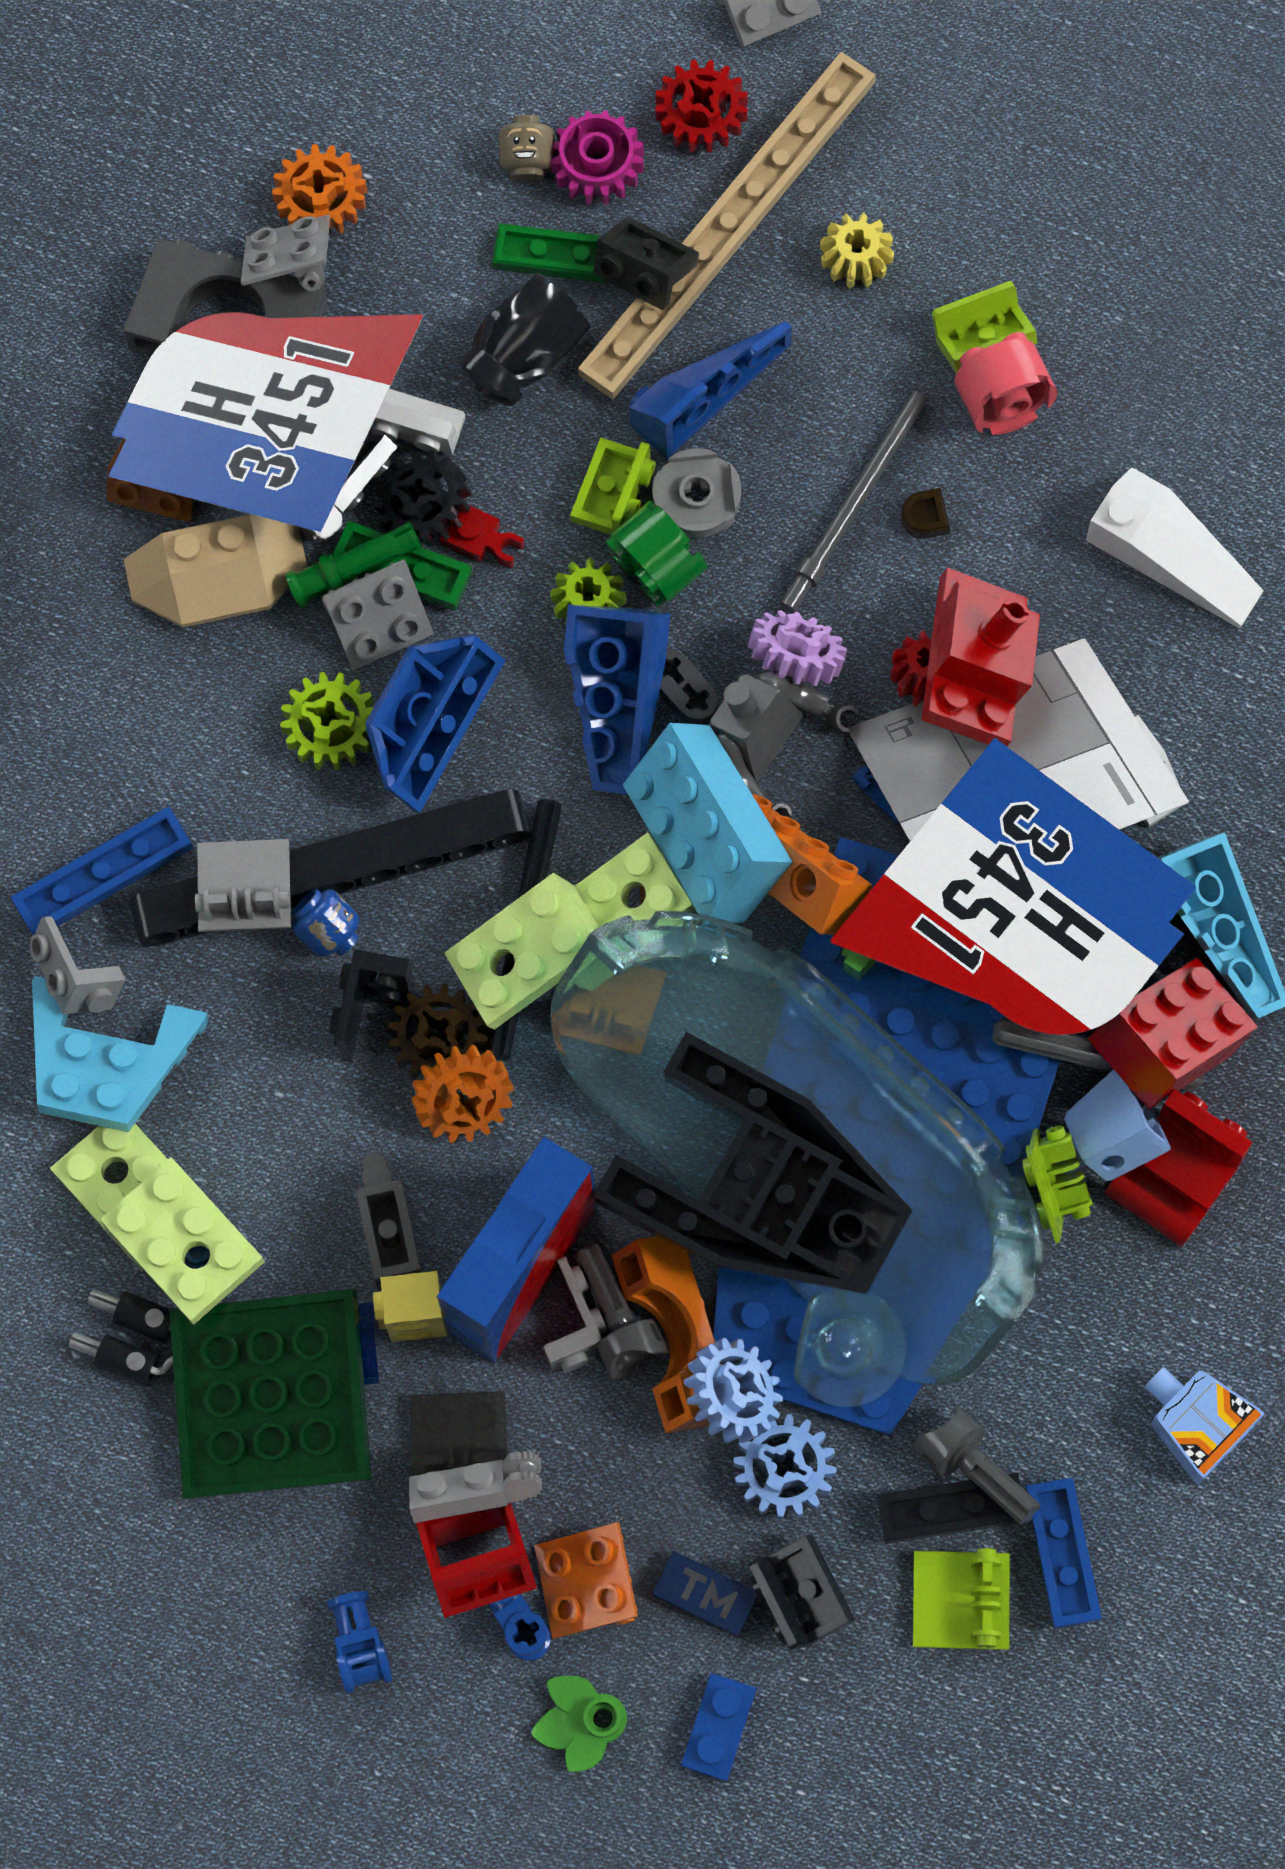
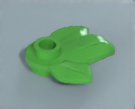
[532,1675,627,1772]

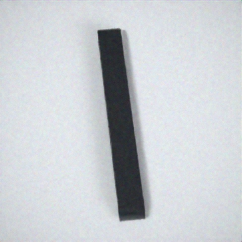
[129,789,532,947]

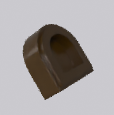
[901,488,950,539]

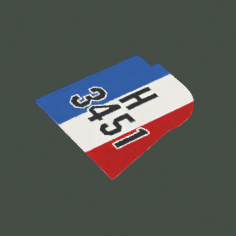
[108,312,424,532]
[830,738,1197,1035]

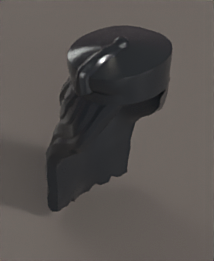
[458,273,591,406]

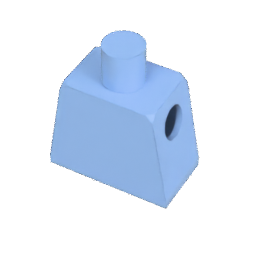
[1064,1070,1171,1180]

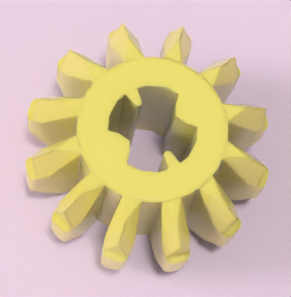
[820,212,894,289]

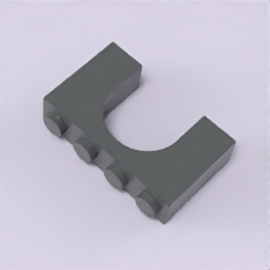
[123,238,328,355]

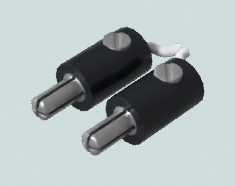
[69,1290,173,1387]

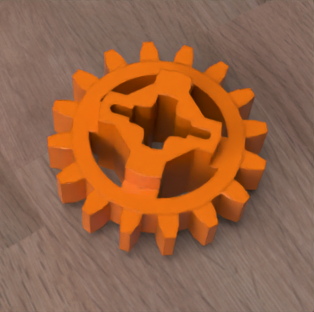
[272,144,367,234]
[411,1045,514,1143]

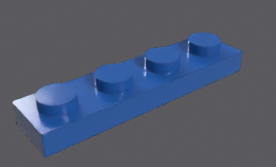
[10,806,193,935]

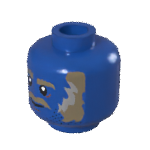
[291,889,360,957]

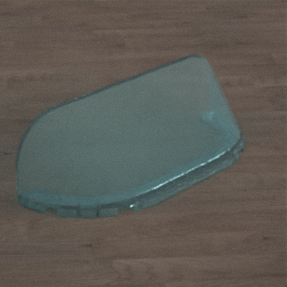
[550,911,1043,1385]

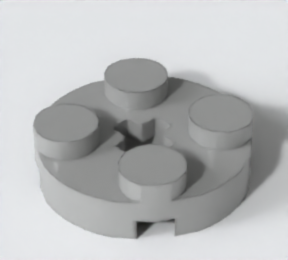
[652,448,741,538]

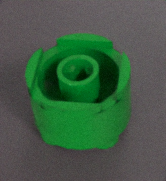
[605,500,708,608]

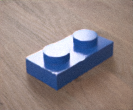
[681,1673,757,1783]

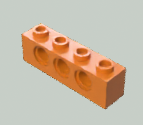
[752,794,873,934]

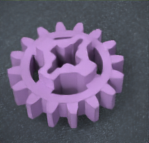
[747,610,847,686]

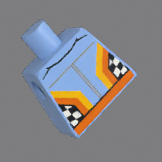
[1144,1367,1265,1485]

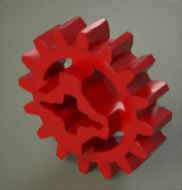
[655,60,748,153]

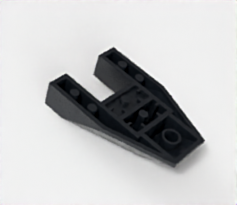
[593,1032,913,1295]

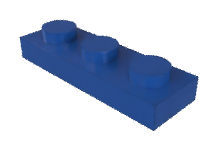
[1025,1477,1102,1630]

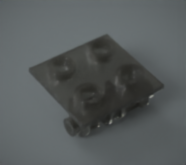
[411,1391,507,1476]

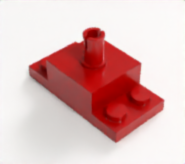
[921,567,1040,746]

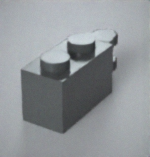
[355,1151,422,1291]

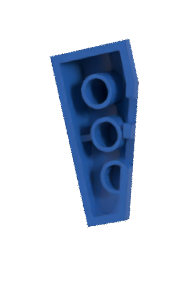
[629,321,792,460]

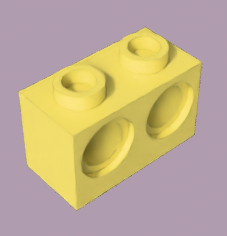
[373,1271,447,1342]

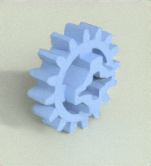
[684,1338,783,1443]
[733,1414,837,1520]

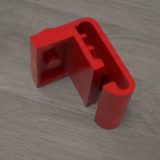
[1104,1089,1253,1247]

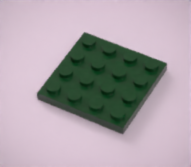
[169,1289,372,1499]

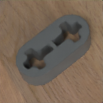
[659,649,718,725]

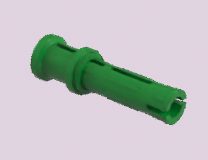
[285,522,421,609]

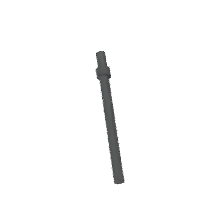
[780,391,928,613]

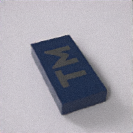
[652,1551,758,1638]

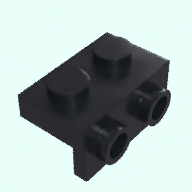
[749,1534,855,1650]

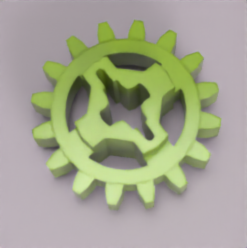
[280,672,374,771]

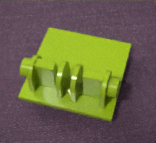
[1023,1125,1093,1243]
[913,1548,1010,1650]

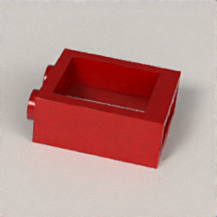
[416,1503,537,1618]

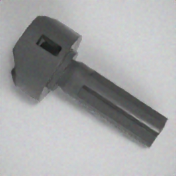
[575,1244,669,1381]
[914,1404,1040,1525]

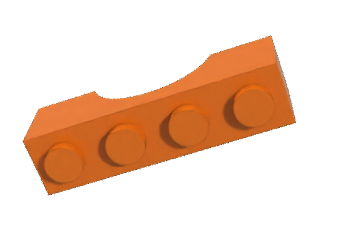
[611,1236,722,1434]

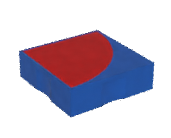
[437,1136,597,1364]

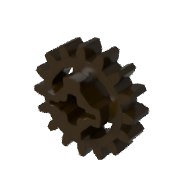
[388,984,488,1080]

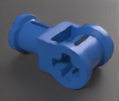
[326,1591,393,1694]
[488,1594,551,1661]

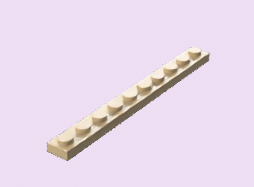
[578,52,876,400]

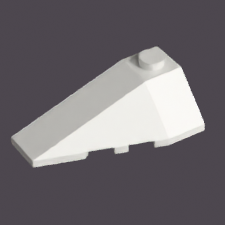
[1086,468,1264,629]

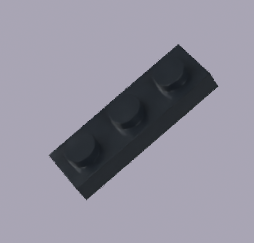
[876,1473,1024,1545]

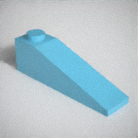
[1157,832,1285,1020]

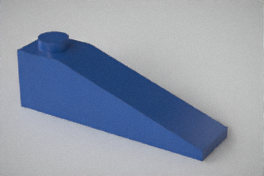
[564,605,671,795]

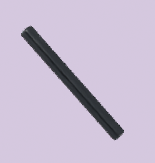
[486,799,562,1061]

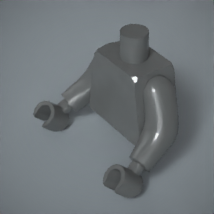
[709,672,860,819]

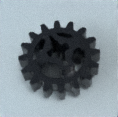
[374,451,472,547]

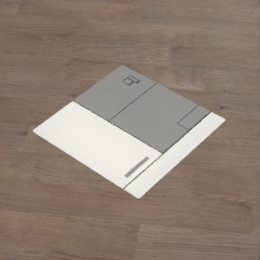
[849,639,1189,841]

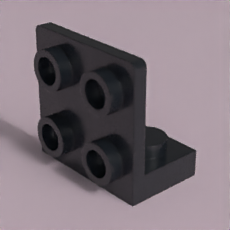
[330,949,415,1062]

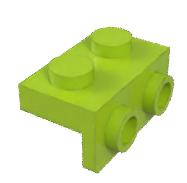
[932,281,1038,374]
[570,437,656,535]

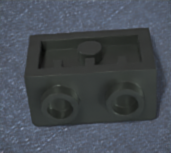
[593,216,699,310]

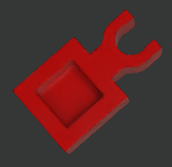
[440,505,525,569]

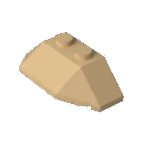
[124,514,307,628]

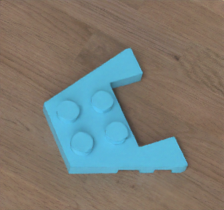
[32,976,208,1132]

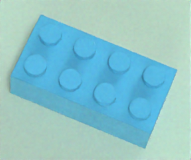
[623,723,793,923]

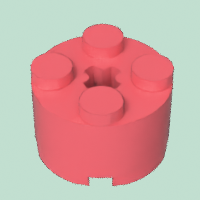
[954,332,1057,435]

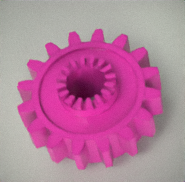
[550,110,644,205]

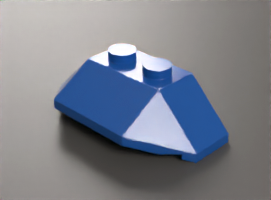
[365,635,506,813]

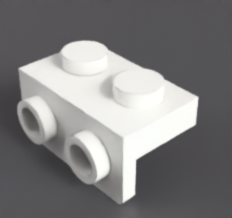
[370,389,465,455]

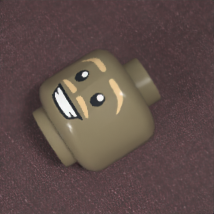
[498,114,555,181]

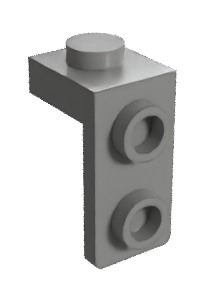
[30,916,125,1015]
[543,1256,608,1373]

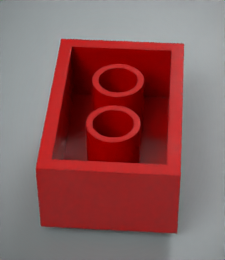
[1088,958,1258,1110]

